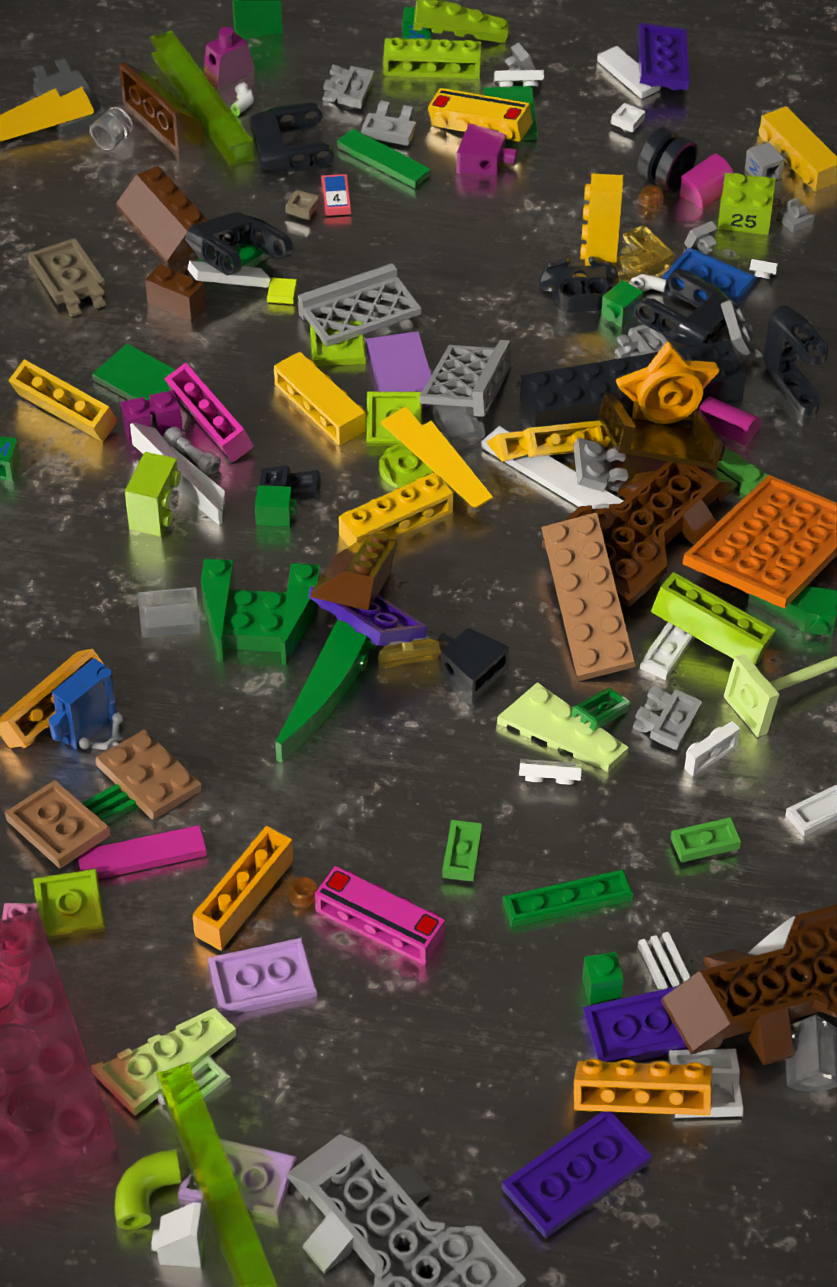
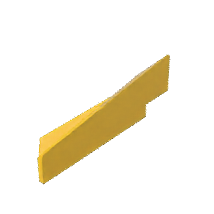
[381,406,493,508]

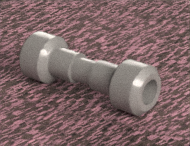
[163,426,221,476]

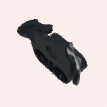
[539,256,619,312]

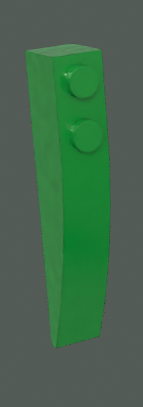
[275,620,377,762]

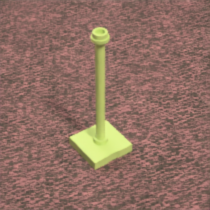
[724,653,837,738]

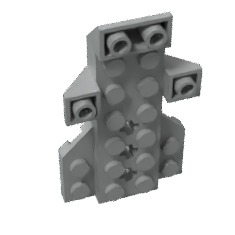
[286,1134,526,1287]

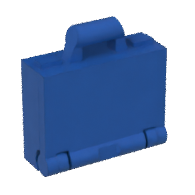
[49,658,117,749]

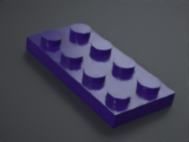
[638,23,689,90]
[308,586,428,646]
[502,1111,652,1239]

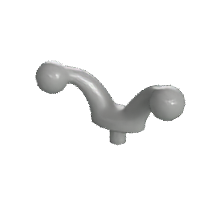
[79,712,124,751]

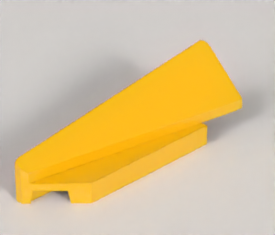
[0,87,94,142]
[487,420,611,462]

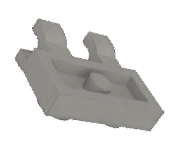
[323,65,374,109]
[361,101,416,146]
[721,300,762,364]
[615,325,668,358]
[573,438,628,492]
[633,685,702,750]

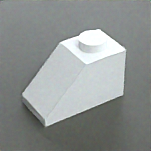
[152,1202,205,1268]

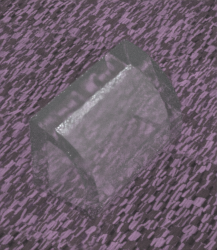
[138,587,200,638]
[786,1014,837,1092]

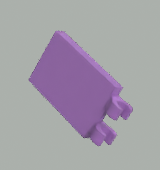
[366,331,431,409]

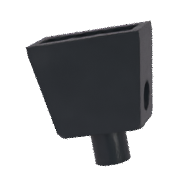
[435,629,509,699]

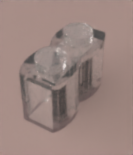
[433,395,485,452]

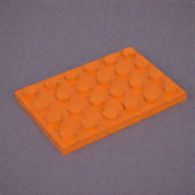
[683,475,837,609]

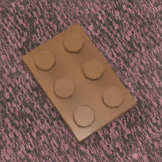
[96,729,202,820]
[4,780,111,869]

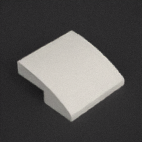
[669,1049,743,1118]

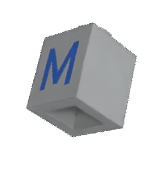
[745,142,785,181]

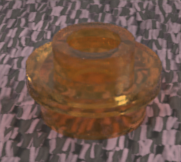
[639,185,664,209]
[287,877,318,908]

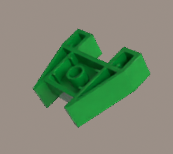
[201,558,320,665]

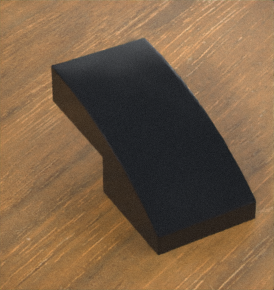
[260,466,321,499]

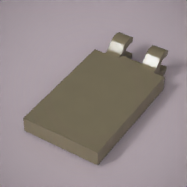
[27,238,106,317]

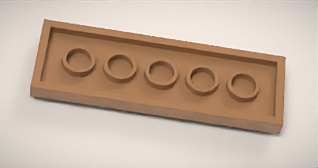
[541,513,636,681]

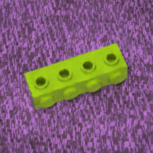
[383,38,481,79]
[651,572,775,666]

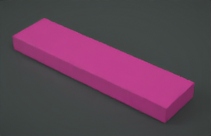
[78,825,207,879]

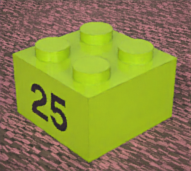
[718,173,776,235]

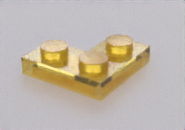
[617,225,675,279]

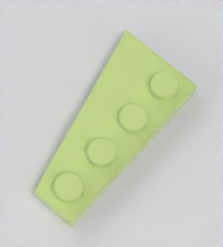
[497,682,629,772]
[91,1008,237,1115]

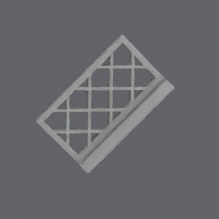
[298,263,421,347]
[420,340,512,417]

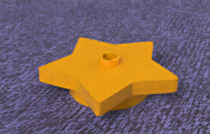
[616,342,719,424]

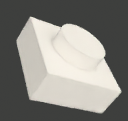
[611,103,645,132]
[750,259,778,279]

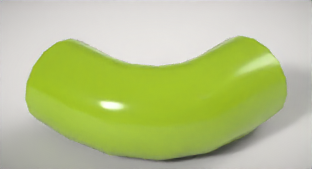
[115,1149,181,1230]

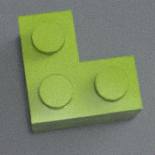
[125,451,181,537]

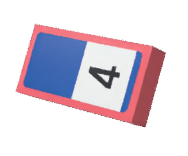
[321,174,351,216]

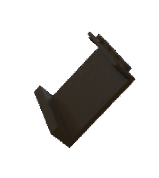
[598,392,725,470]

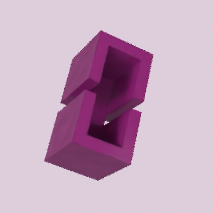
[120,390,182,444]

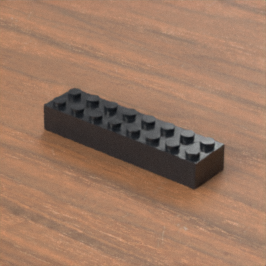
[520,340,746,428]

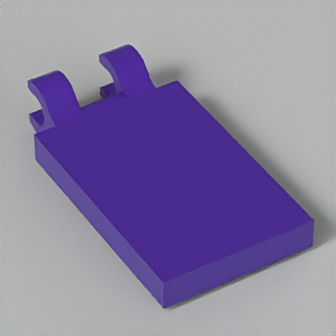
[583,986,688,1062]

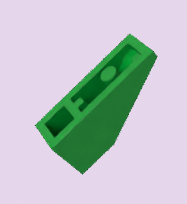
[748,586,837,636]

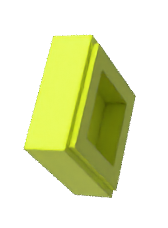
[267,278,297,304]

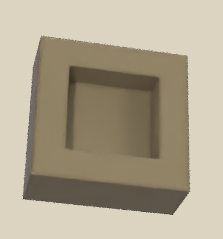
[285,190,319,219]

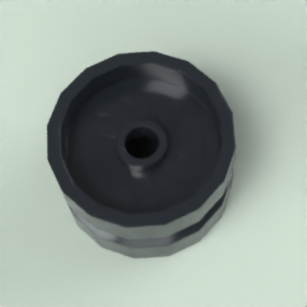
[637,127,698,193]

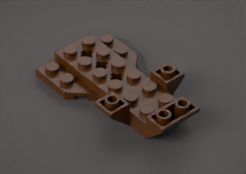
[542,461,737,608]
[661,904,837,1065]

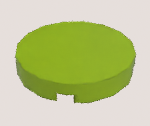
[379,443,434,488]

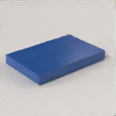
[662,248,756,304]

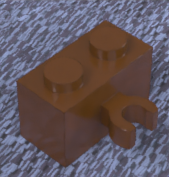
[145,264,206,321]

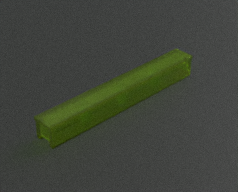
[150,30,254,167]
[156,1062,277,1287]

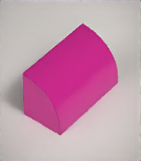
[680,153,734,210]
[699,397,761,446]

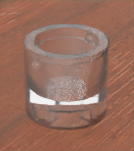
[89,107,133,150]

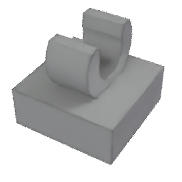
[505,42,536,71]
[777,198,814,233]
[684,221,717,255]

